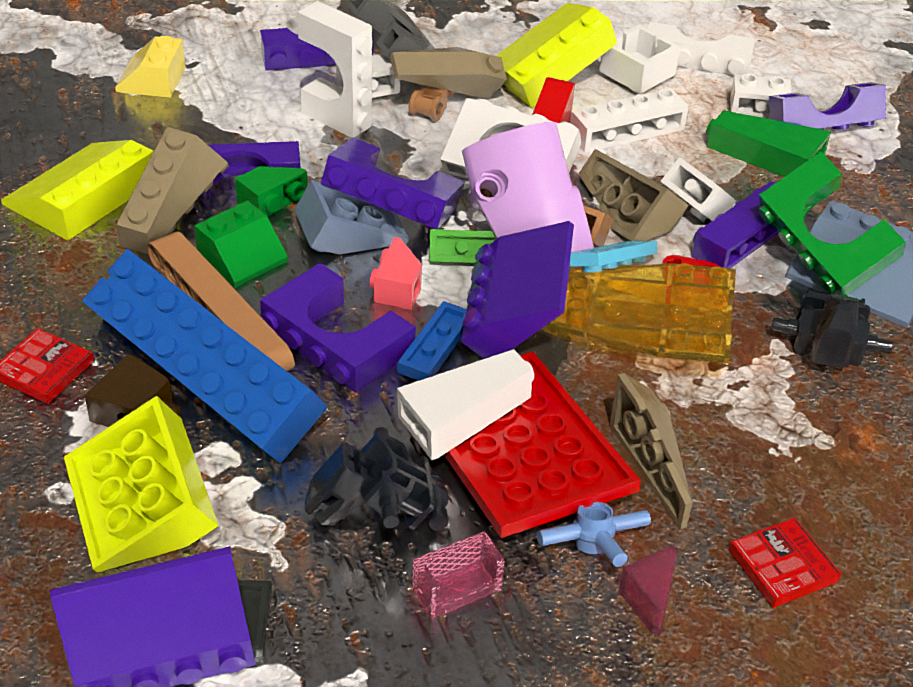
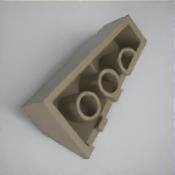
[116,127,229,254]

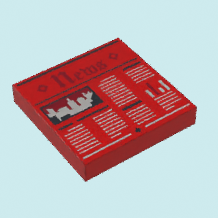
[0,328,94,404]
[729,518,842,608]

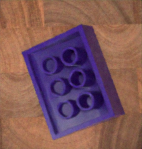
[461,221,574,359]
[50,546,256,687]

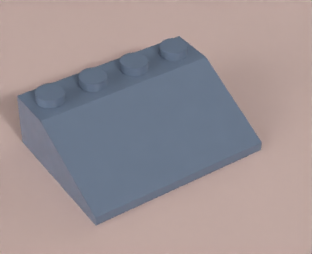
[786,200,913,328]

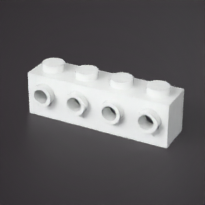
[570,88,688,153]

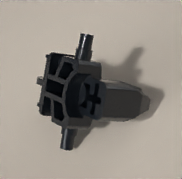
[771,288,893,368]
[305,427,449,531]

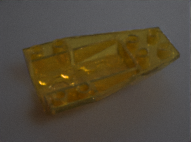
[541,263,736,366]

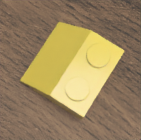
[115,36,186,98]

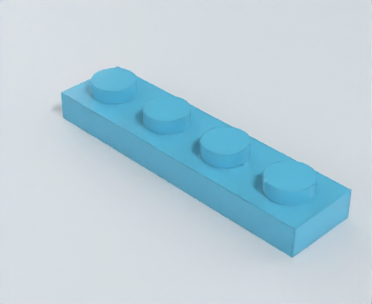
[570,241,658,272]

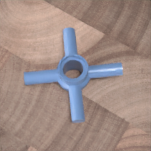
[537,502,651,567]

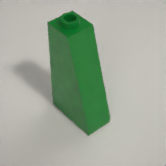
[706,110,831,177]

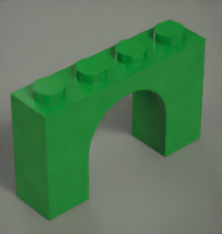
[758,151,906,295]

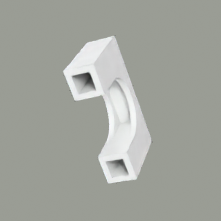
[297,1,372,138]
[440,98,581,179]

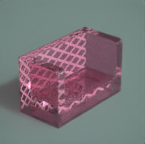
[412,531,505,619]

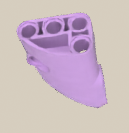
[462,122,594,270]

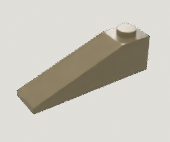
[390,47,507,100]
[578,149,689,241]
[610,373,692,530]

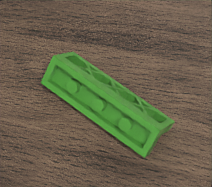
[429,229,496,263]

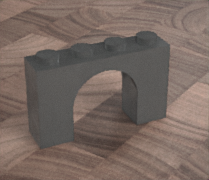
[345,0,435,59]

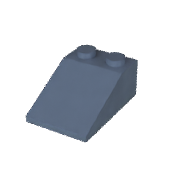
[294,180,409,255]

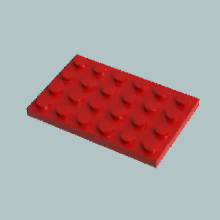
[444,352,641,538]

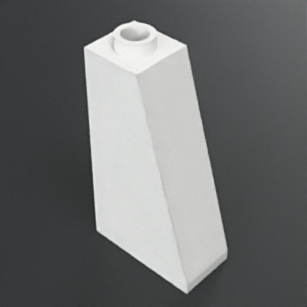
[397,349,534,460]

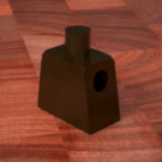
[85,354,181,427]

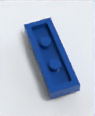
[397,301,467,381]

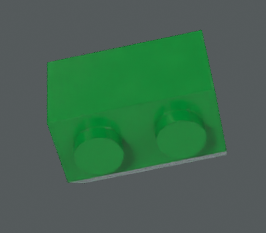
[194,200,288,288]

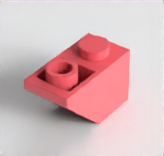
[370,237,422,310]

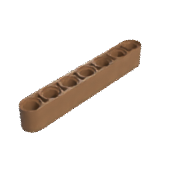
[147,231,295,371]

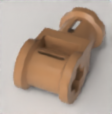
[408,85,455,121]

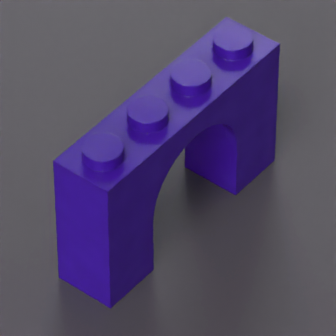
[321,137,465,229]
[260,263,416,393]

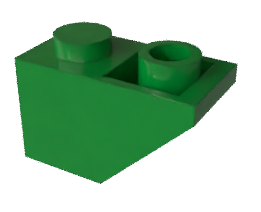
[235,166,308,216]

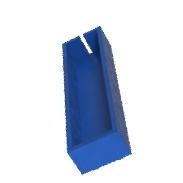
[82,248,328,464]

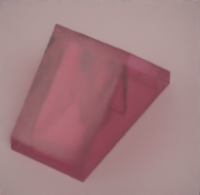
[619,546,678,635]

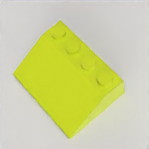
[496,3,617,108]
[1,140,154,240]
[64,396,219,573]

